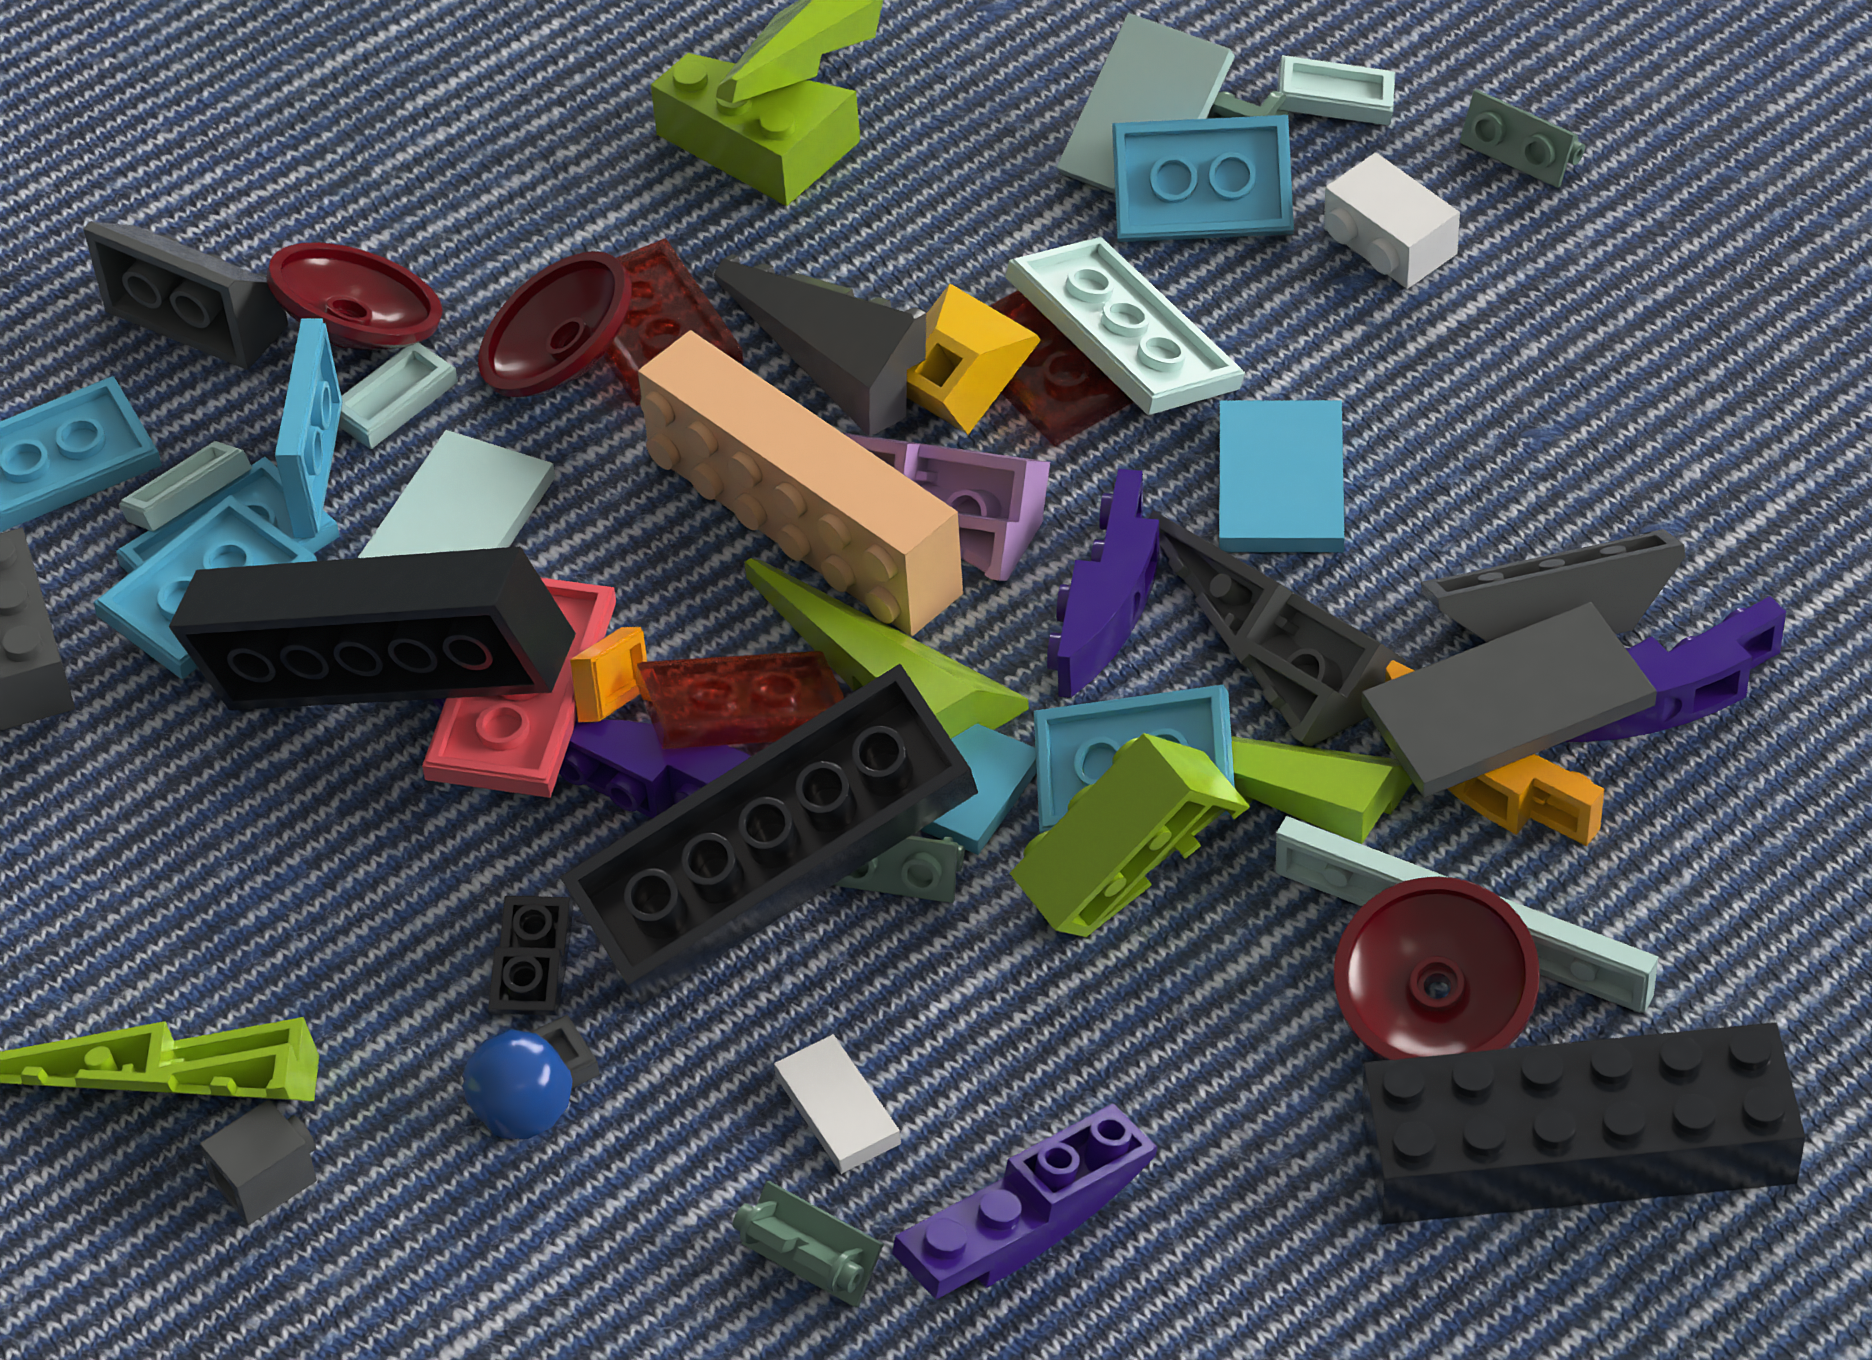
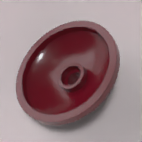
[266,242,442,350]
[478,251,632,397]
[1334,876,1540,1061]

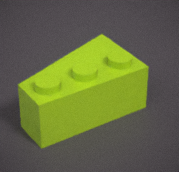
[650,53,860,206]
[1009,733,1250,937]

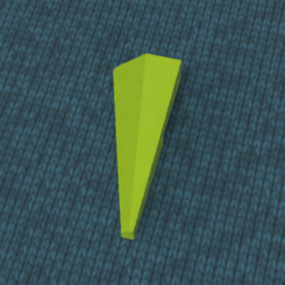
[716,0,883,103]
[744,558,1029,739]
[1231,736,1413,844]
[0,1017,319,1101]

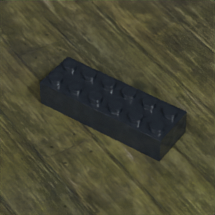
[168,546,576,710]
[560,664,978,1006]
[1362,1022,1806,1225]

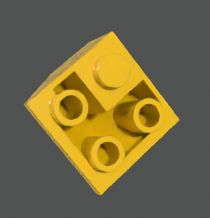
[907,284,1040,435]

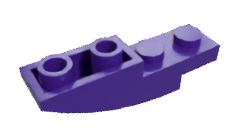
[1047,469,1160,698]
[1565,596,1786,742]
[559,719,751,819]
[892,1103,1158,1300]

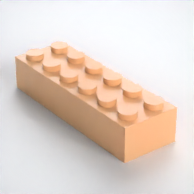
[638,330,963,637]

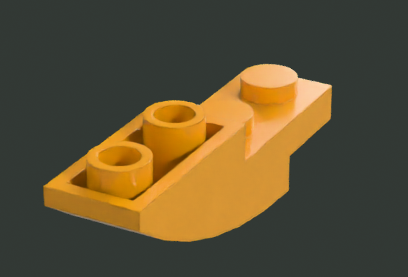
[1385,660,1604,846]

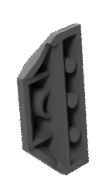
[1421,529,1686,642]

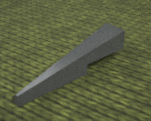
[714,254,926,437]
[1148,510,1407,747]

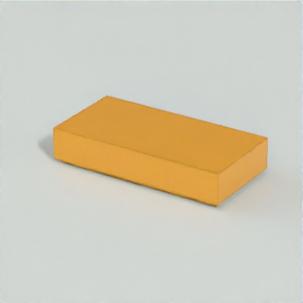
[570,627,651,722]

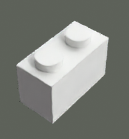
[1324,152,1460,289]

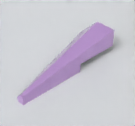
[841,432,1050,581]

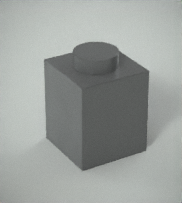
[200,1099,317,1226]

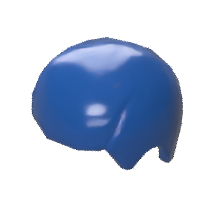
[462,1029,573,1139]

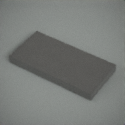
[1362,602,1657,798]

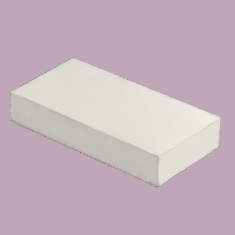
[774,1034,901,1174]

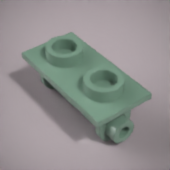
[1459,89,1585,188]
[833,836,965,903]
[733,1181,884,1307]

